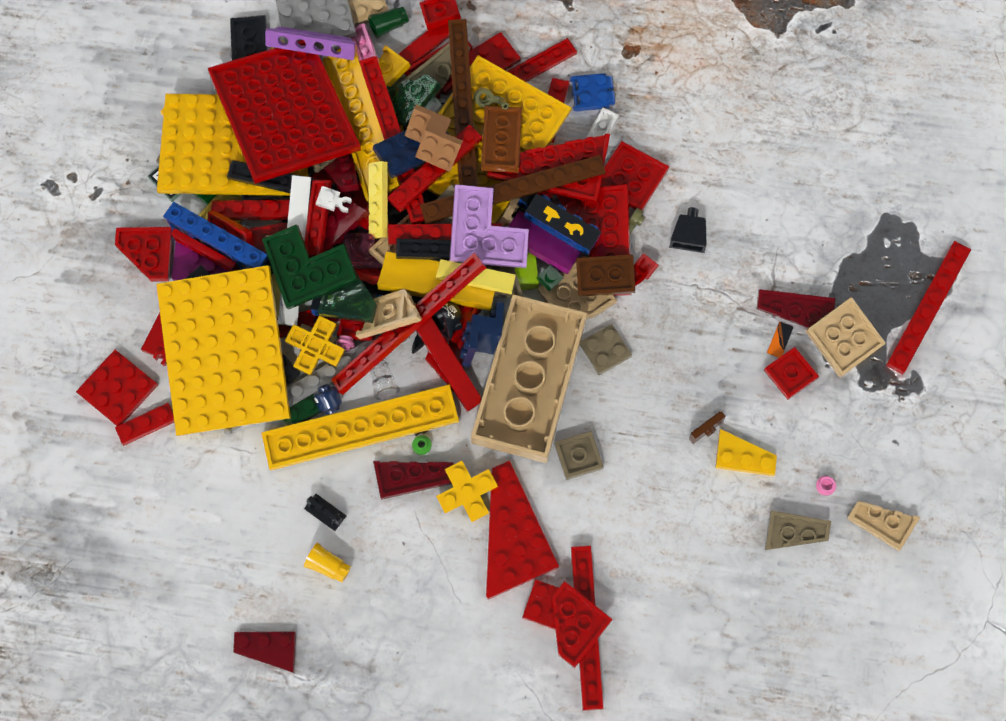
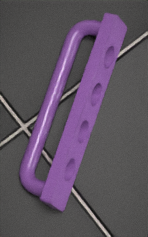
[265,27,355,60]

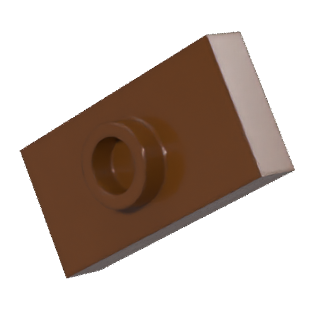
[689,411,726,444]

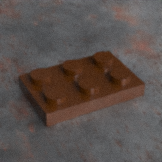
[576,255,635,297]

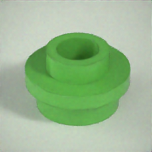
[412,435,432,455]

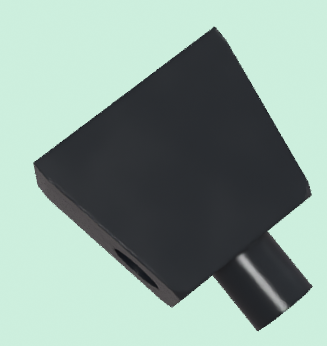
[669,207,707,253]

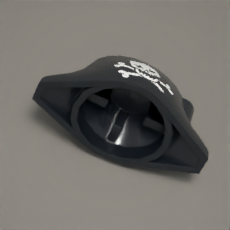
[431,302,462,342]

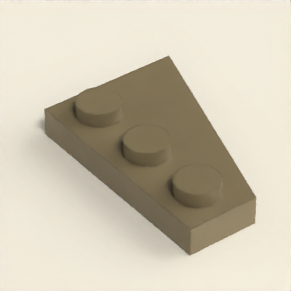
[765,511,831,550]

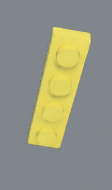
[369,161,388,239]

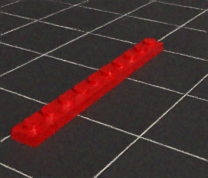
[359,56,424,224]
[331,253,487,395]

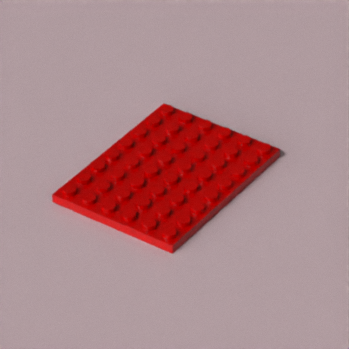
[207,40,361,184]

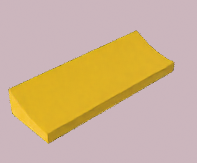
[377,251,495,311]

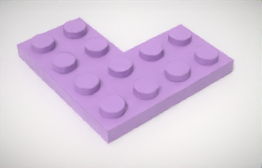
[449,185,529,268]

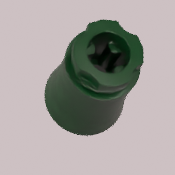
[368,7,409,39]

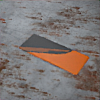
[767,322,793,358]

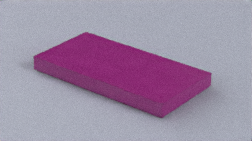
[508,210,581,274]

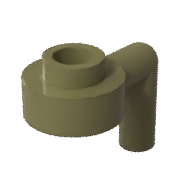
[474,87,509,110]
[629,208,645,234]

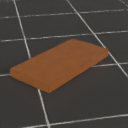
[481,106,522,173]

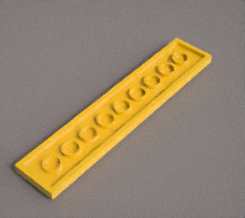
[322,45,401,203]
[261,384,459,471]

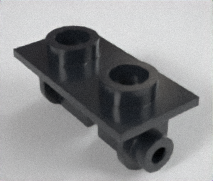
[304,494,347,531]

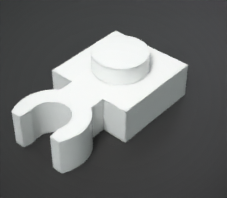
[316,186,352,213]

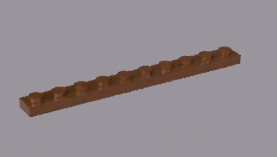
[448,19,478,187]
[420,155,606,224]

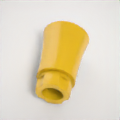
[303,542,351,583]

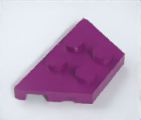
[171,242,229,281]

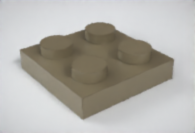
[580,324,632,375]
[554,431,604,480]

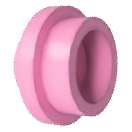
[336,336,355,351]
[816,476,836,496]

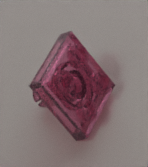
[342,233,383,269]

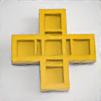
[285,316,345,376]
[436,461,498,522]

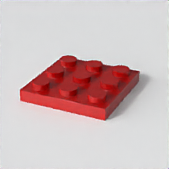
[600,141,669,210]
[76,349,158,426]

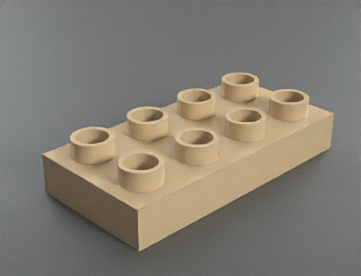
[471,294,587,463]

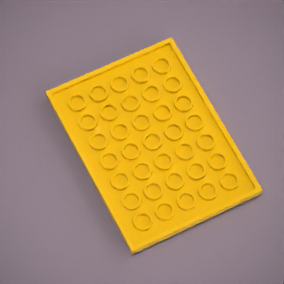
[414,56,572,223]
[157,93,309,196]
[156,266,291,436]

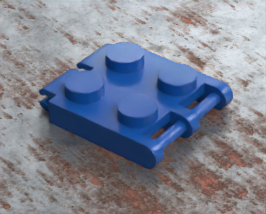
[570,73,615,112]

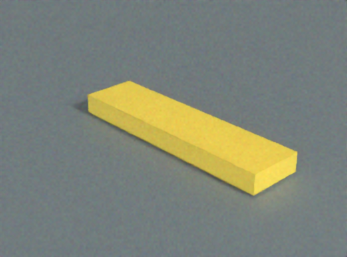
[436,259,516,294]

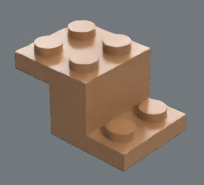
[404,104,463,172]

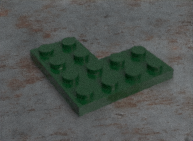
[262,224,358,310]

